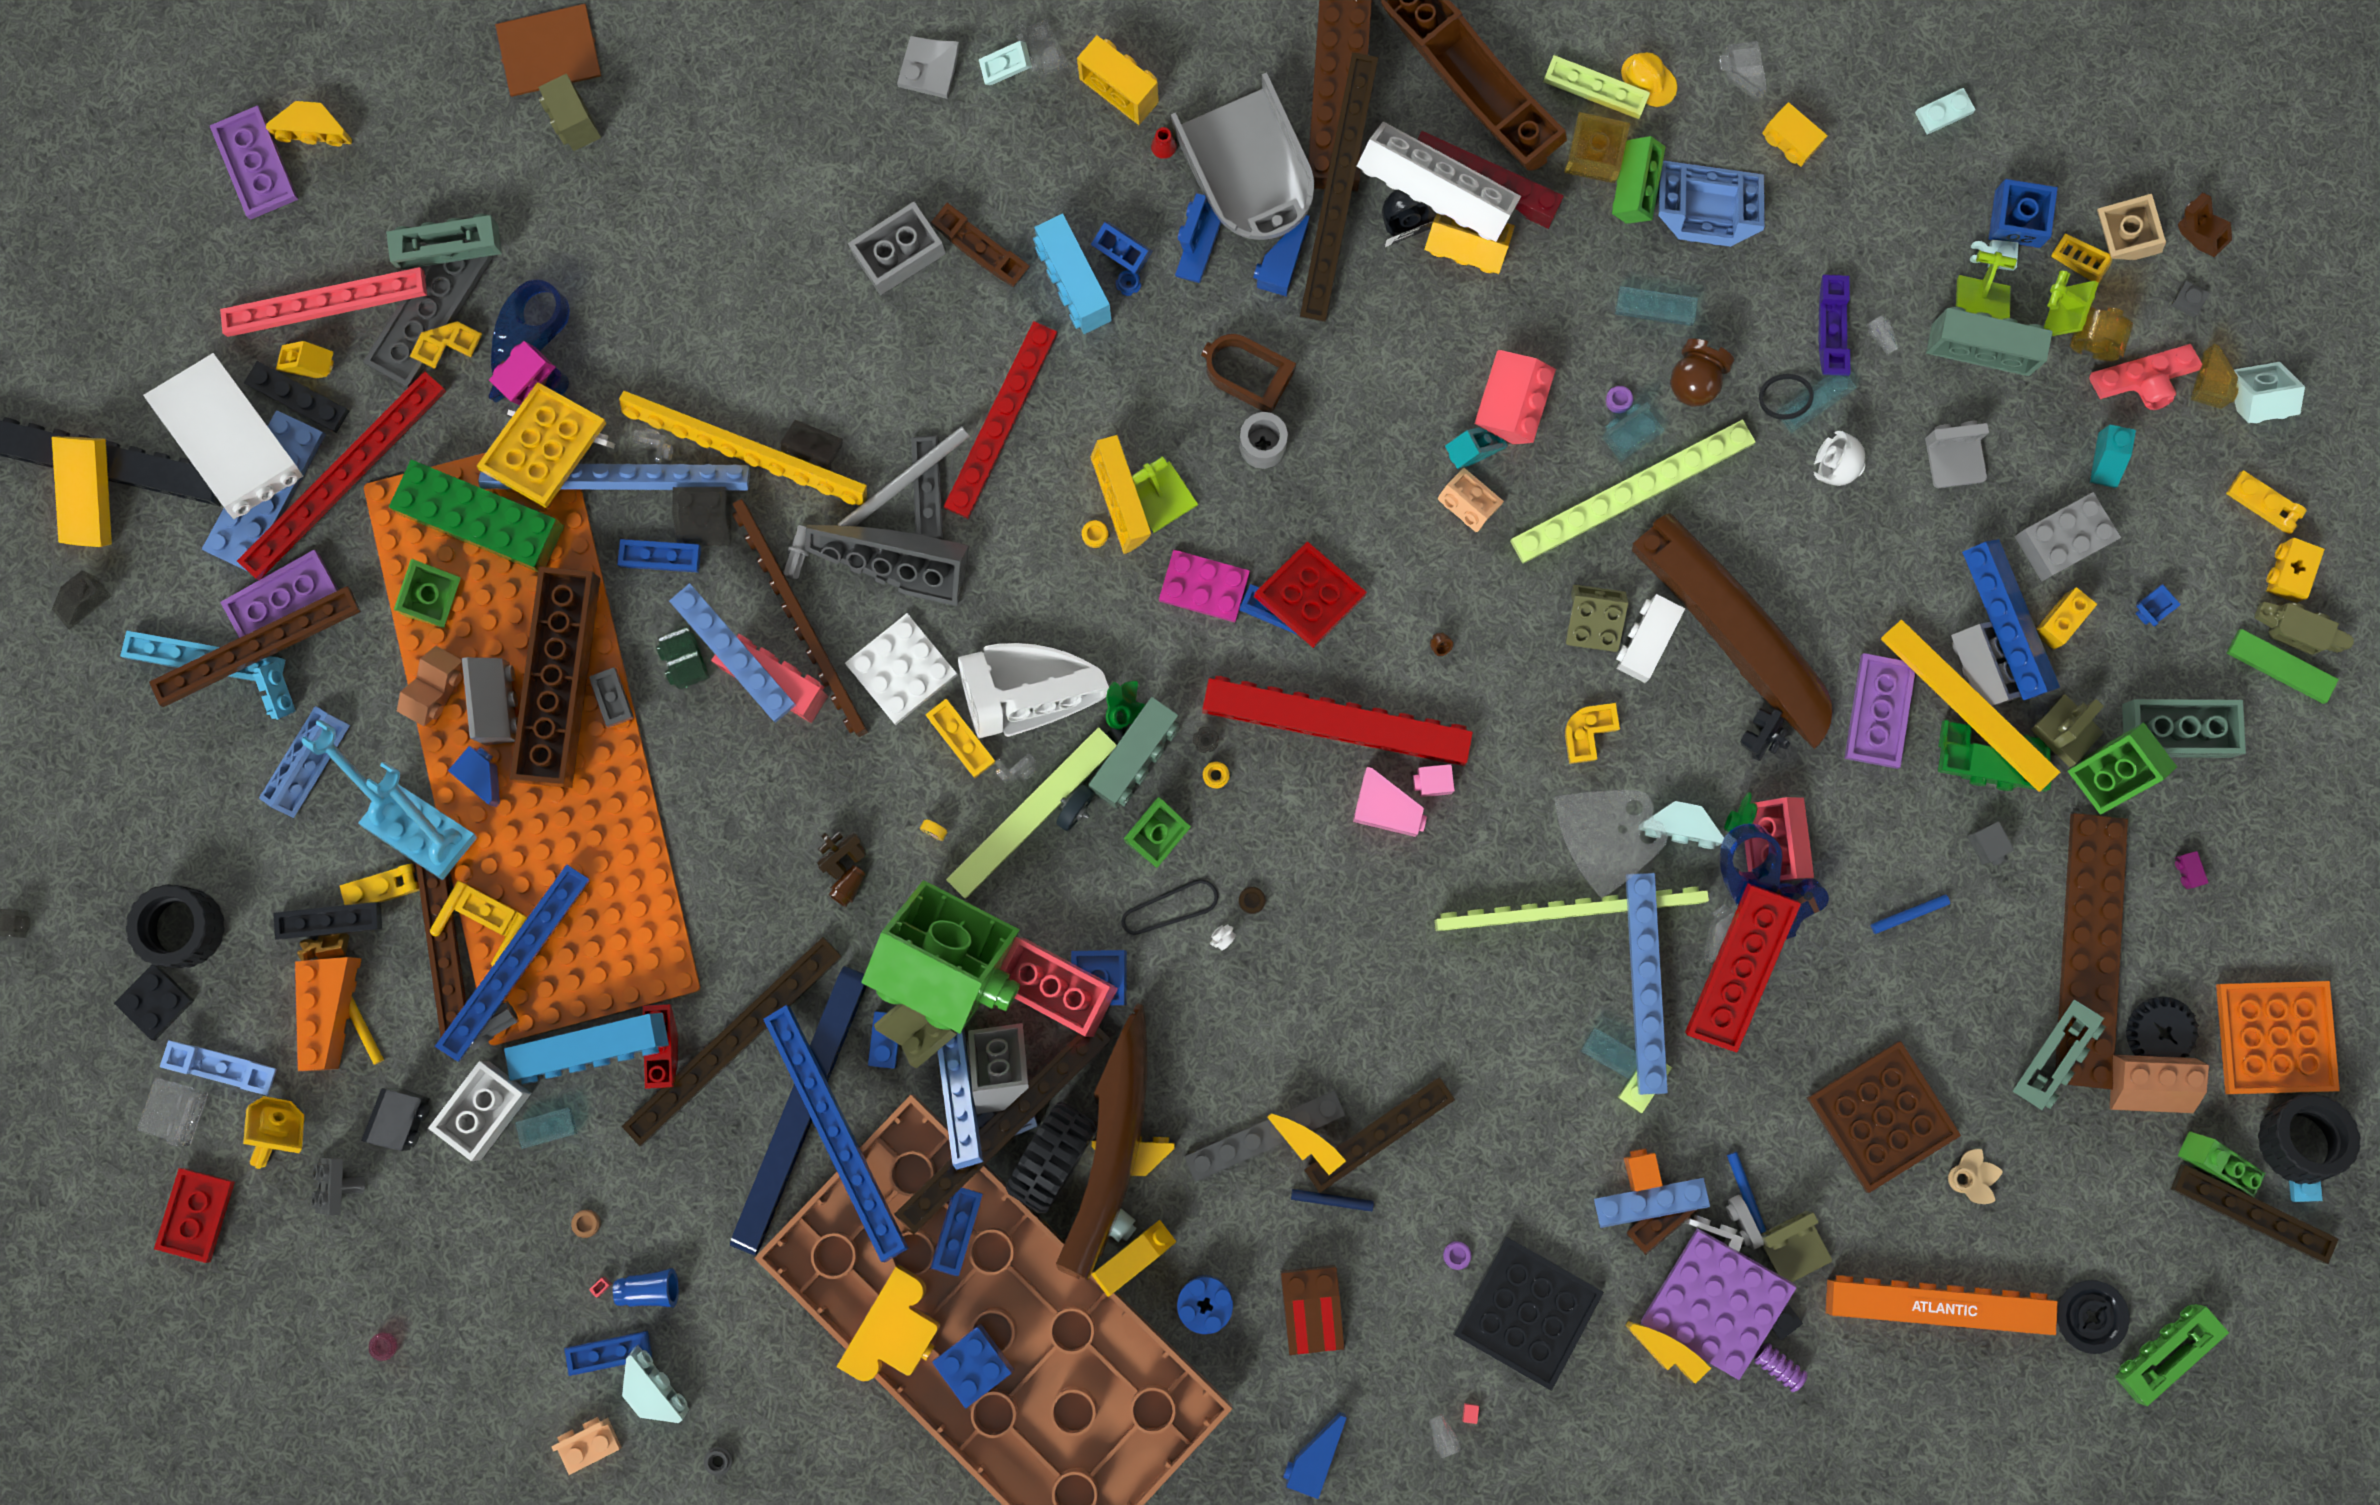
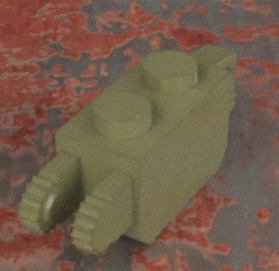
[2254,602,2355,655]

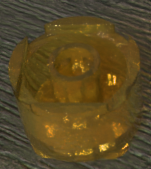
[2070,307,2133,361]

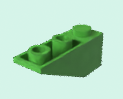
[2178,1131,2266,1198]

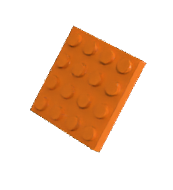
[2216,981,2340,1094]

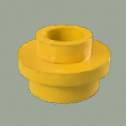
[1203,762,1229,789]

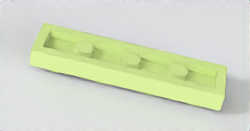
[1543,55,1650,119]

